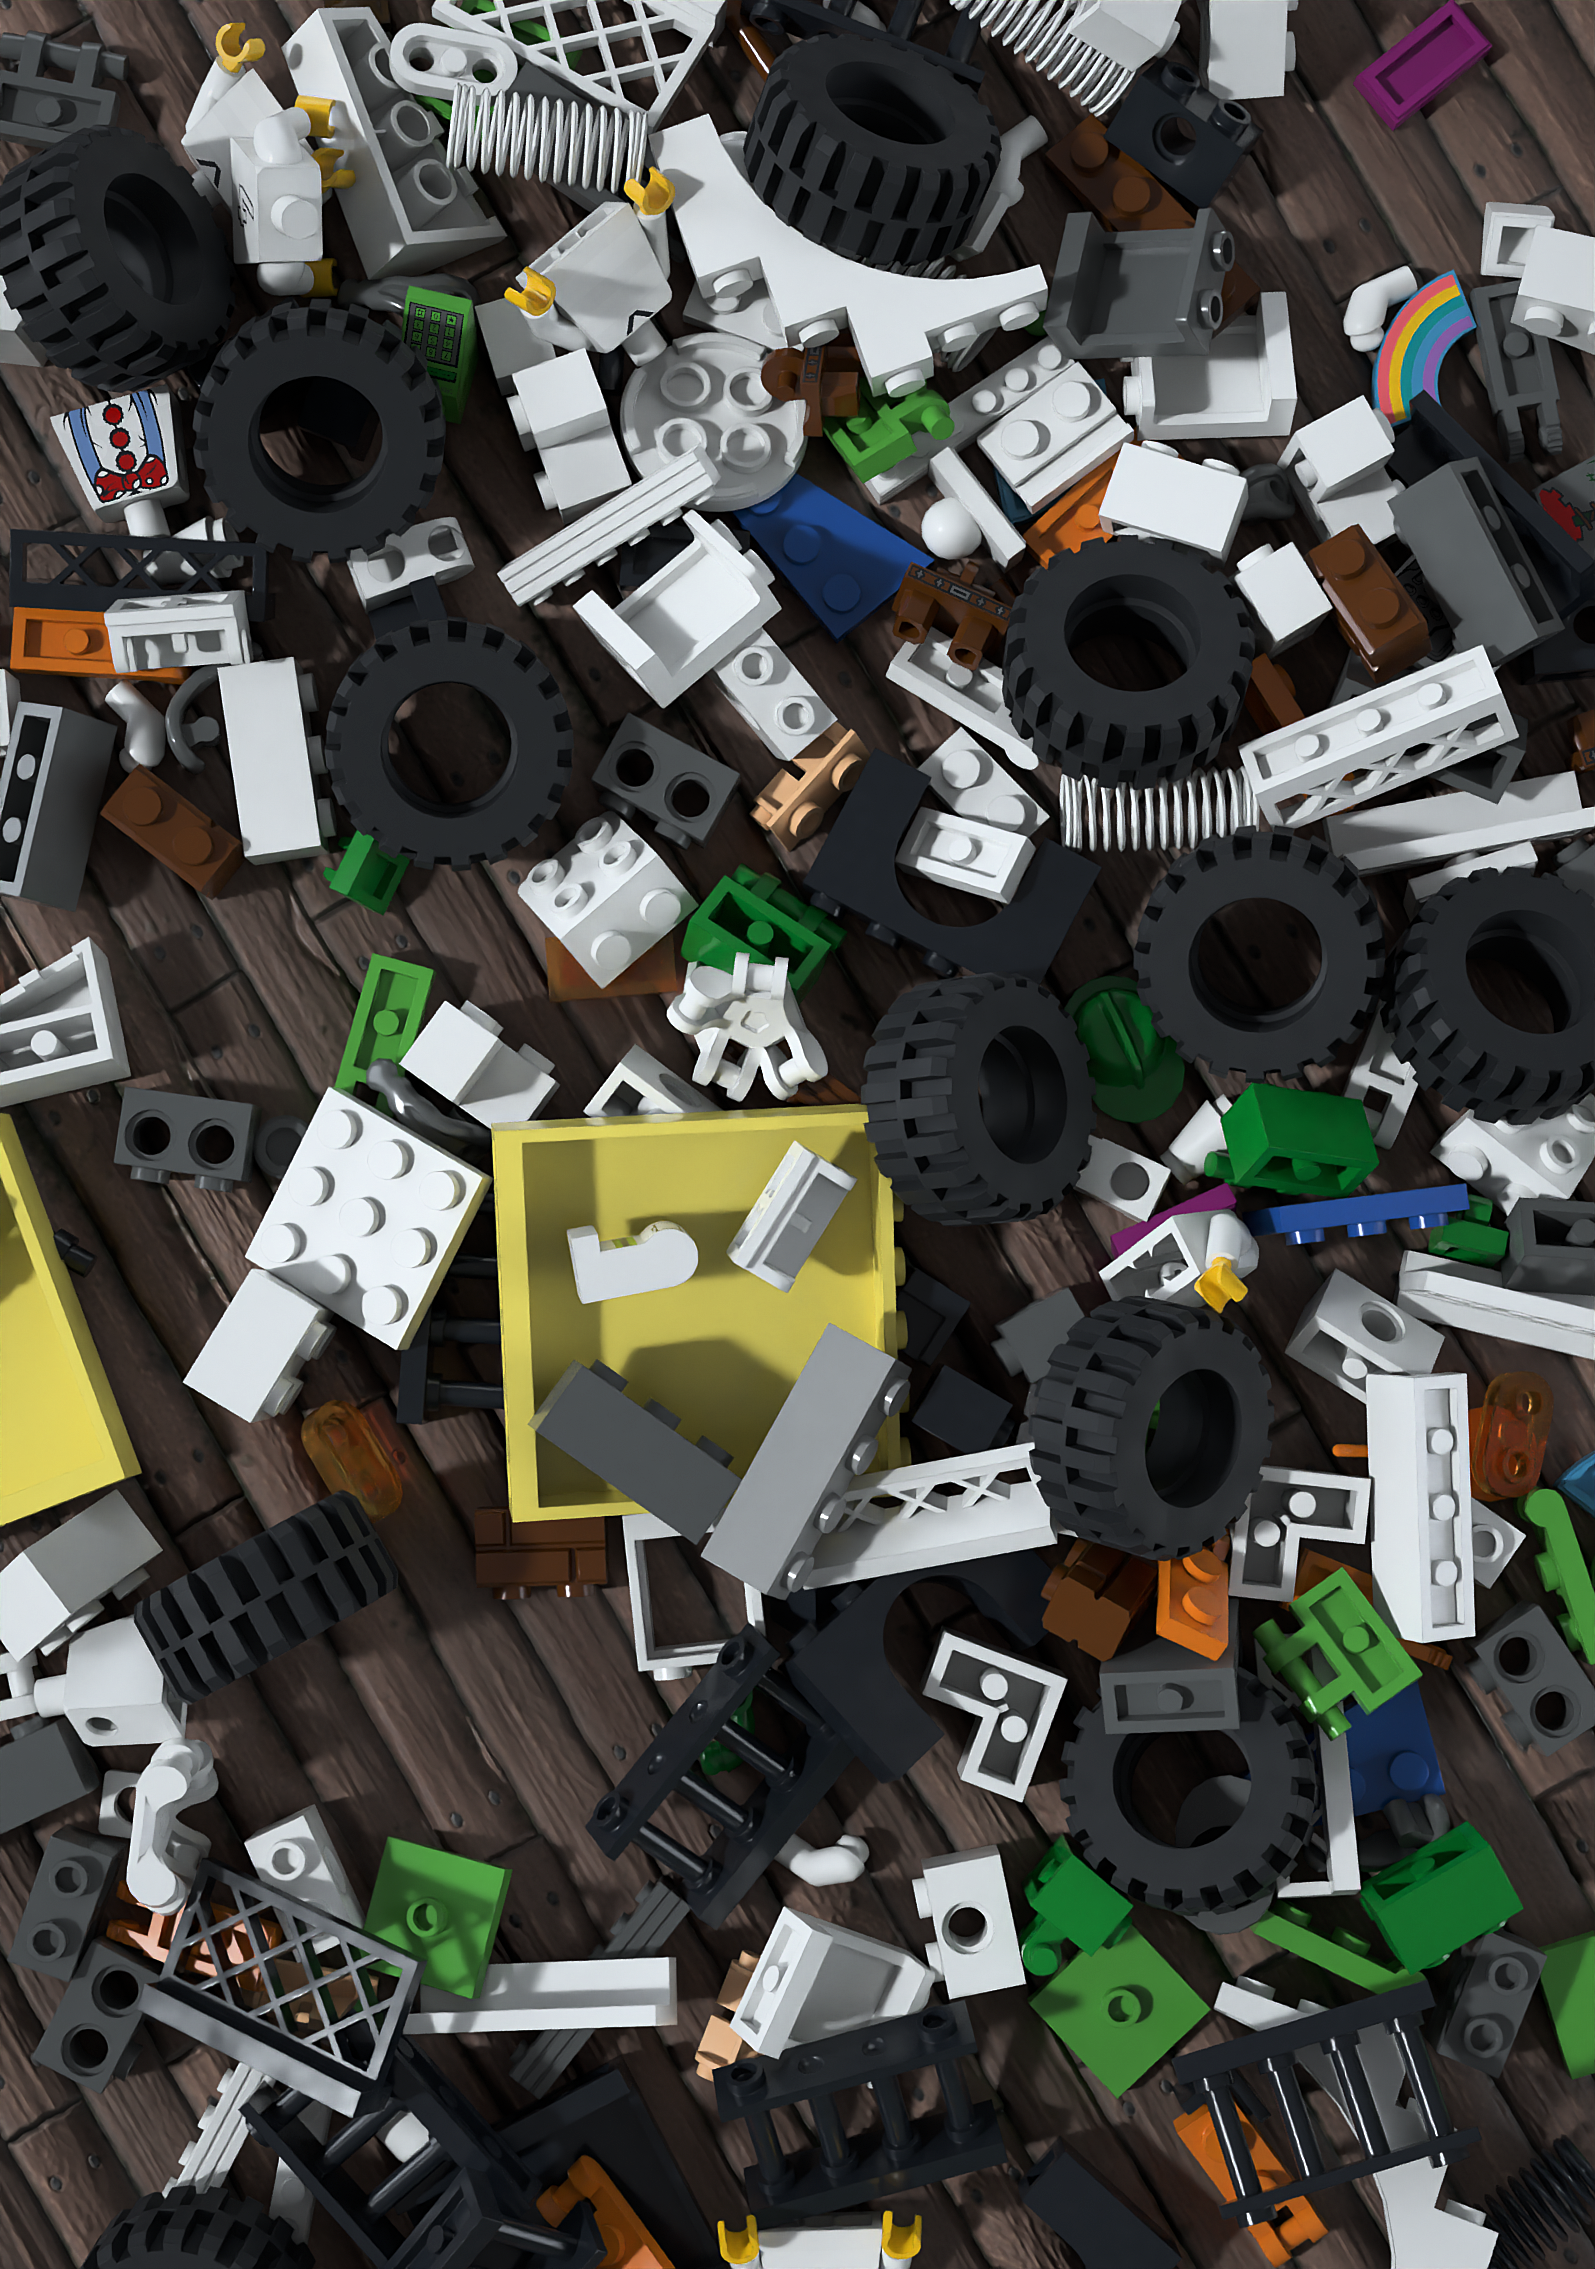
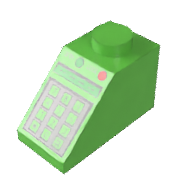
[401,285,479,424]

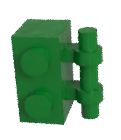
[680,863,848,1006]
[1204,1082,1380,1199]
[1359,1821,1524,1975]
[1018,1834,1133,1976]

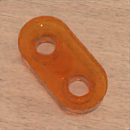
[1471,1371,1554,1497]
[301,1400,403,1524]

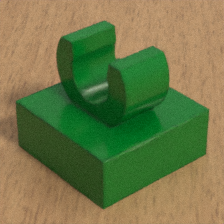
[323,830,411,916]
[1427,1194,1509,1269]

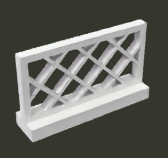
[432,0,727,135]
[1392,1250,1595,1361]

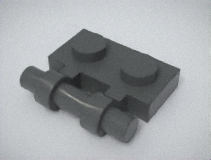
[0,30,130,149]

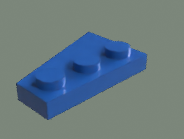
[728,473,935,644]
[1242,1183,1470,1246]
[1240,1681,1446,1827]

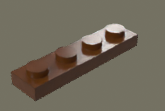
[1045,113,1261,340]

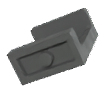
[1043,208,1235,359]
[1099,1599,1243,1734]

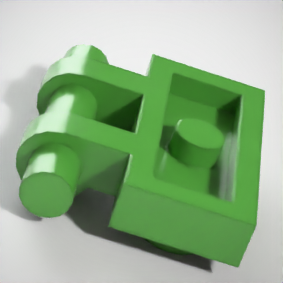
[823,376,955,484]
[1252,1567,1423,1742]

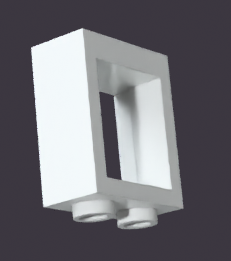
[622,1508,767,1680]

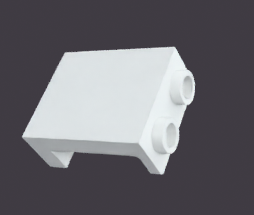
[1120,292,1297,441]
[573,509,782,709]
[729,1906,935,2089]

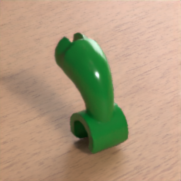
[699,1690,756,1776]

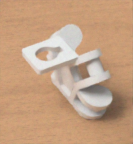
[667,952,828,1102]
[98,1738,218,1916]

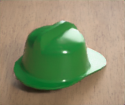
[1064,975,1185,1123]

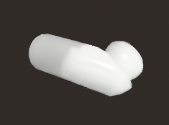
[105,679,167,774]

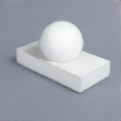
[921,447,1026,574]

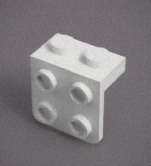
[518,811,699,989]
[1429,1093,1595,1216]

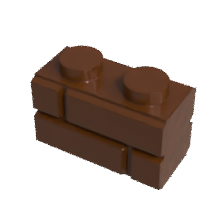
[1303,524,1432,684]
[100,764,247,900]
[474,1506,610,1599]
[1041,1537,1158,1662]

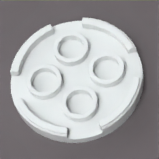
[620,332,808,512]

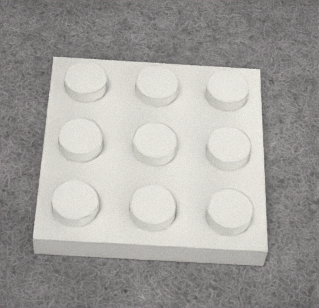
[245,1087,494,1350]

